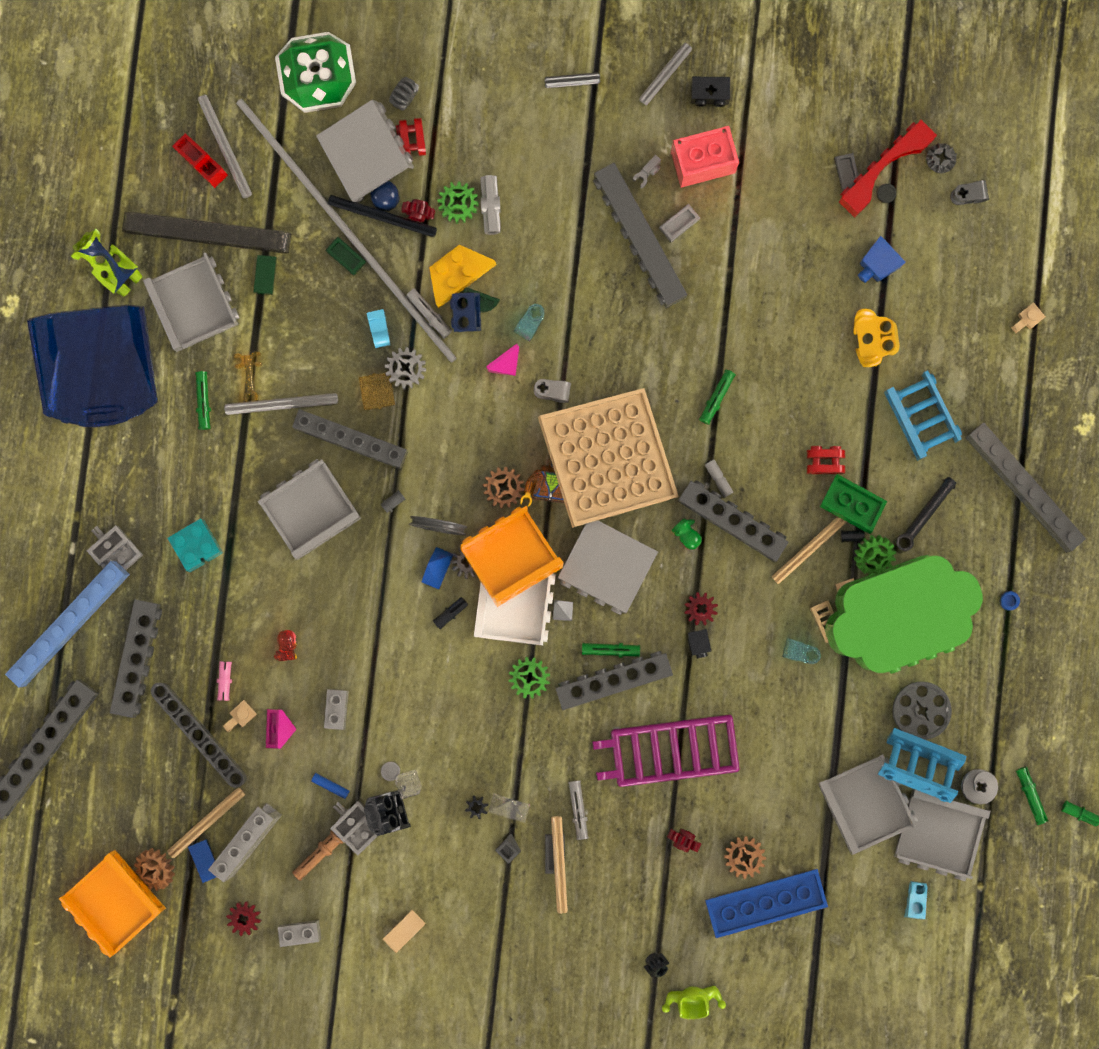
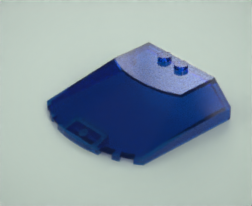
[27,304,158,427]

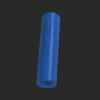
[311,773,350,799]

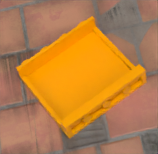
[460,506,563,607]
[59,850,166,958]

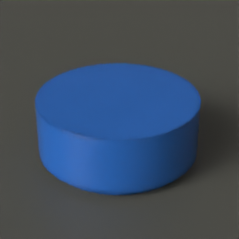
[999,591,1020,611]

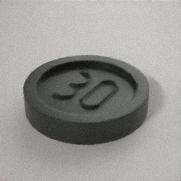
[877,184,896,203]

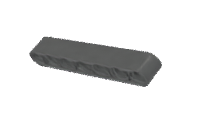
[151,683,247,788]

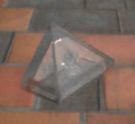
[488,793,531,823]

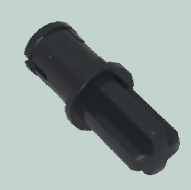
[432,597,468,630]

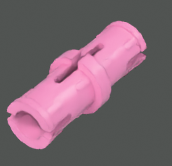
[217,662,232,701]

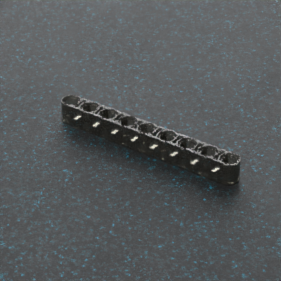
[122,212,292,254]

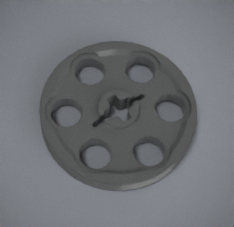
[409,516,467,536]
[892,682,952,740]

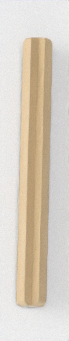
[772,517,846,584]
[167,788,245,858]
[551,816,568,914]

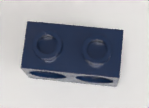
[450,293,481,332]

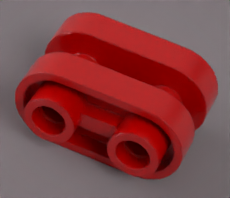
[396,118,426,156]
[807,446,845,475]

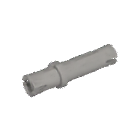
[406,288,452,339]
[568,780,589,840]

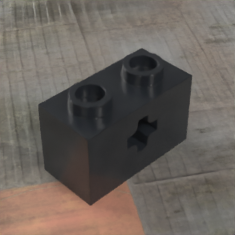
[691,76,730,107]

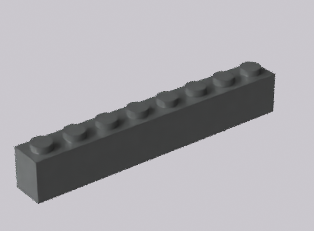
[593,163,687,309]
[965,423,1086,553]

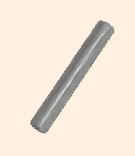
[639,43,692,105]

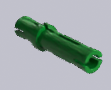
[699,369,736,425]
[195,371,211,430]
[582,643,640,658]
[1015,766,1049,825]

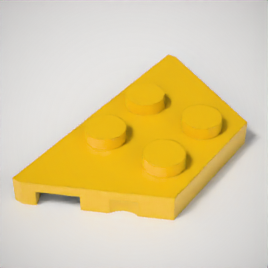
[429,245,497,308]

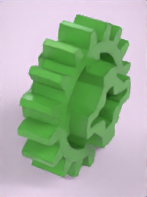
[437,181,479,224]
[854,535,896,575]
[509,657,550,699]

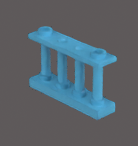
[884,371,962,461]
[878,728,967,803]

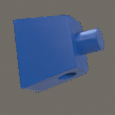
[858,236,906,283]

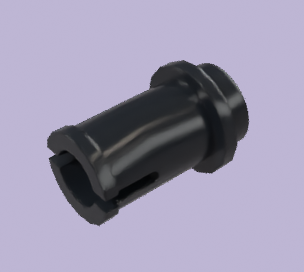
[841,529,865,544]

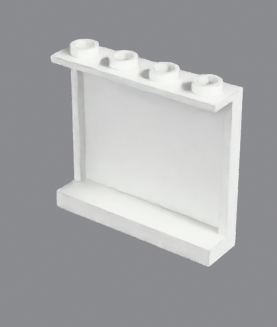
[474,573,556,646]

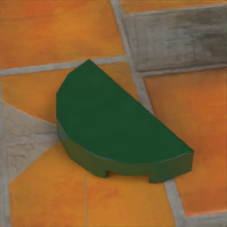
[463,287,500,313]

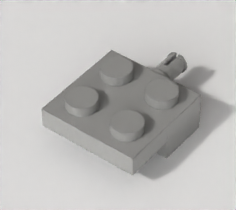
[87,525,143,570]
[330,800,378,856]

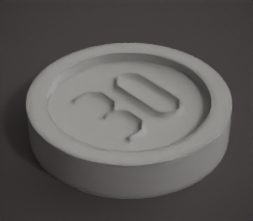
[381,762,400,781]

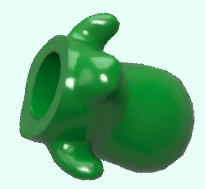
[671,518,702,550]

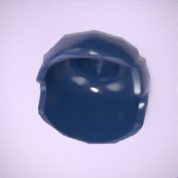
[370,181,400,211]

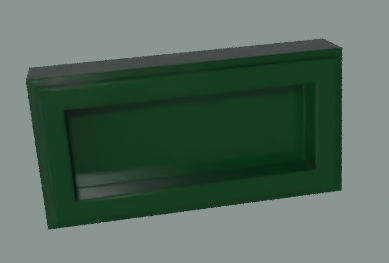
[325,237,366,276]
[254,255,277,295]

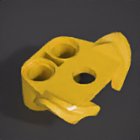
[853,309,900,367]

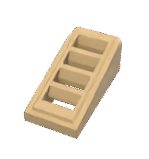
[810,600,834,643]

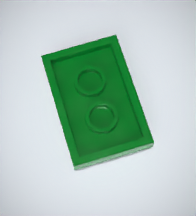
[820,474,887,534]

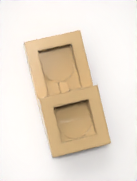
[382,910,426,953]

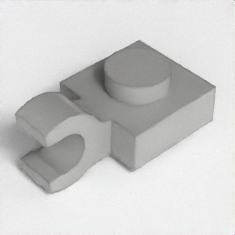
[633,155,661,189]

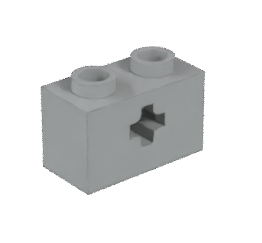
[324,689,349,730]
[278,920,321,947]

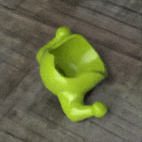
[662,986,726,1019]

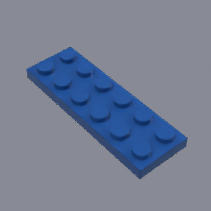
[705,868,828,938]

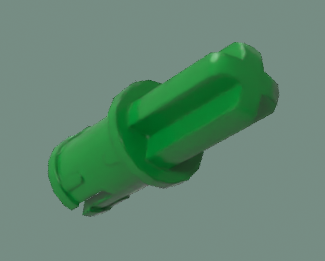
[1061,800,1099,827]

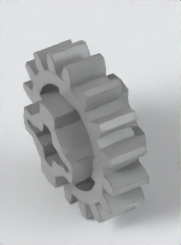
[385,347,427,389]

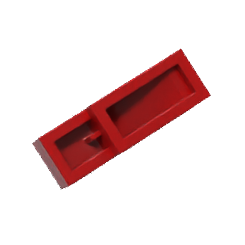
[172,133,228,188]

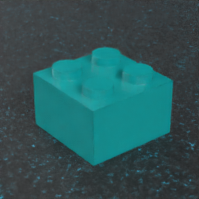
[167,518,223,572]

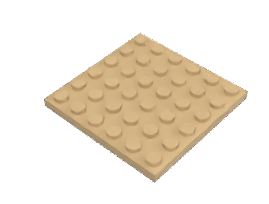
[538,388,679,528]

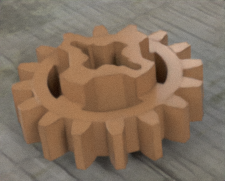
[483,467,524,509]
[724,836,766,879]
[134,848,175,891]

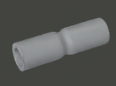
[705,459,734,498]

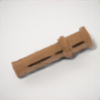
[292,830,344,881]

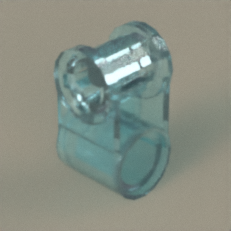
[513,304,544,342]
[782,638,821,664]

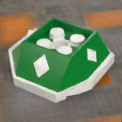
[275,32,356,113]

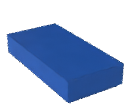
[188,839,216,883]

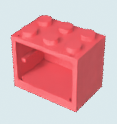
[671,126,739,188]

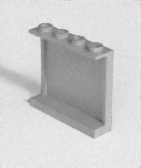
[316,100,415,203]
[143,253,240,352]
[257,459,361,560]
[558,521,658,615]
[818,754,918,855]
[894,789,990,881]
[208,803,282,882]

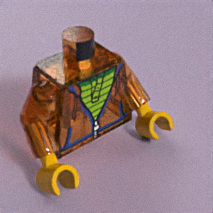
[520,458,564,507]

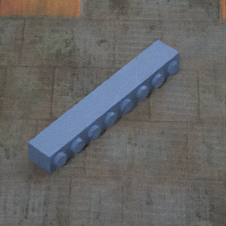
[5,561,130,688]

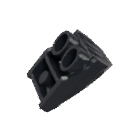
[364,790,411,836]

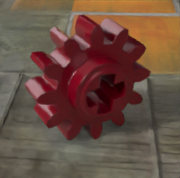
[401,199,435,222]
[684,592,718,626]
[667,828,702,853]
[226,901,262,936]

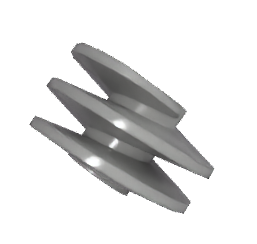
[961,769,998,804]

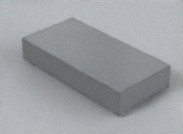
[659,204,700,242]

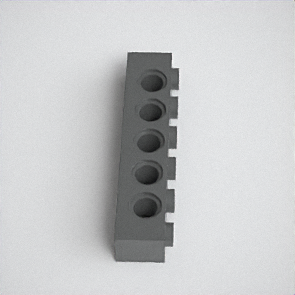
[292,409,408,469]
[678,480,789,562]
[110,599,162,718]
[555,651,673,710]

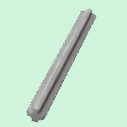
[198,95,252,198]
[224,393,338,415]

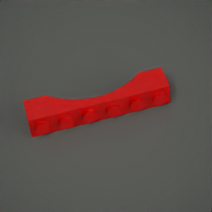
[839,120,937,218]

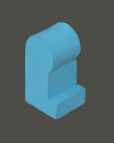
[367,309,390,348]
[904,881,927,920]

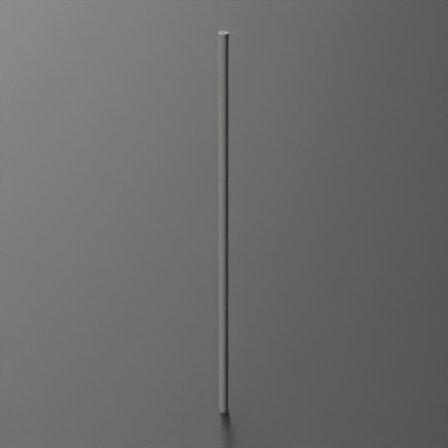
[236,99,457,363]

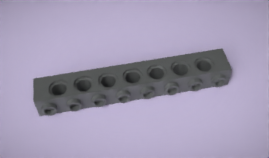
[0,680,99,820]

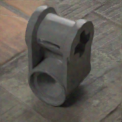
[950,180,989,205]

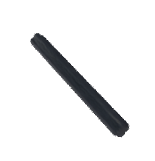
[328,195,437,237]

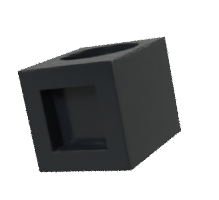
[686,629,712,659]

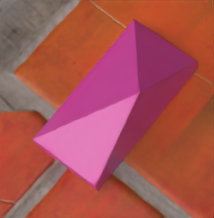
[486,344,519,376]
[266,709,296,749]

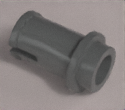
[380,490,406,513]

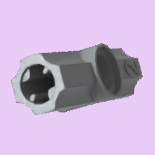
[480,175,501,235]

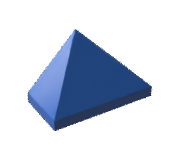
[422,547,453,589]

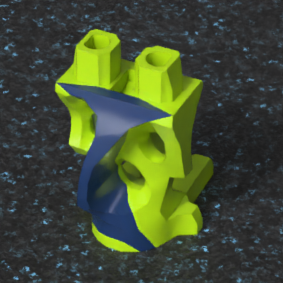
[71,228,143,297]

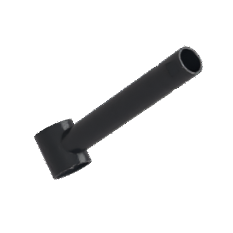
[893,477,957,553]

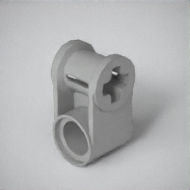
[534,379,571,403]

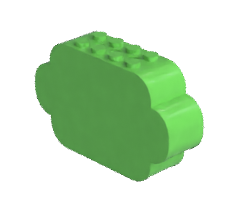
[825,555,983,674]

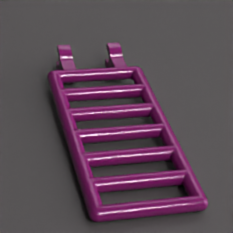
[592,715,740,787]

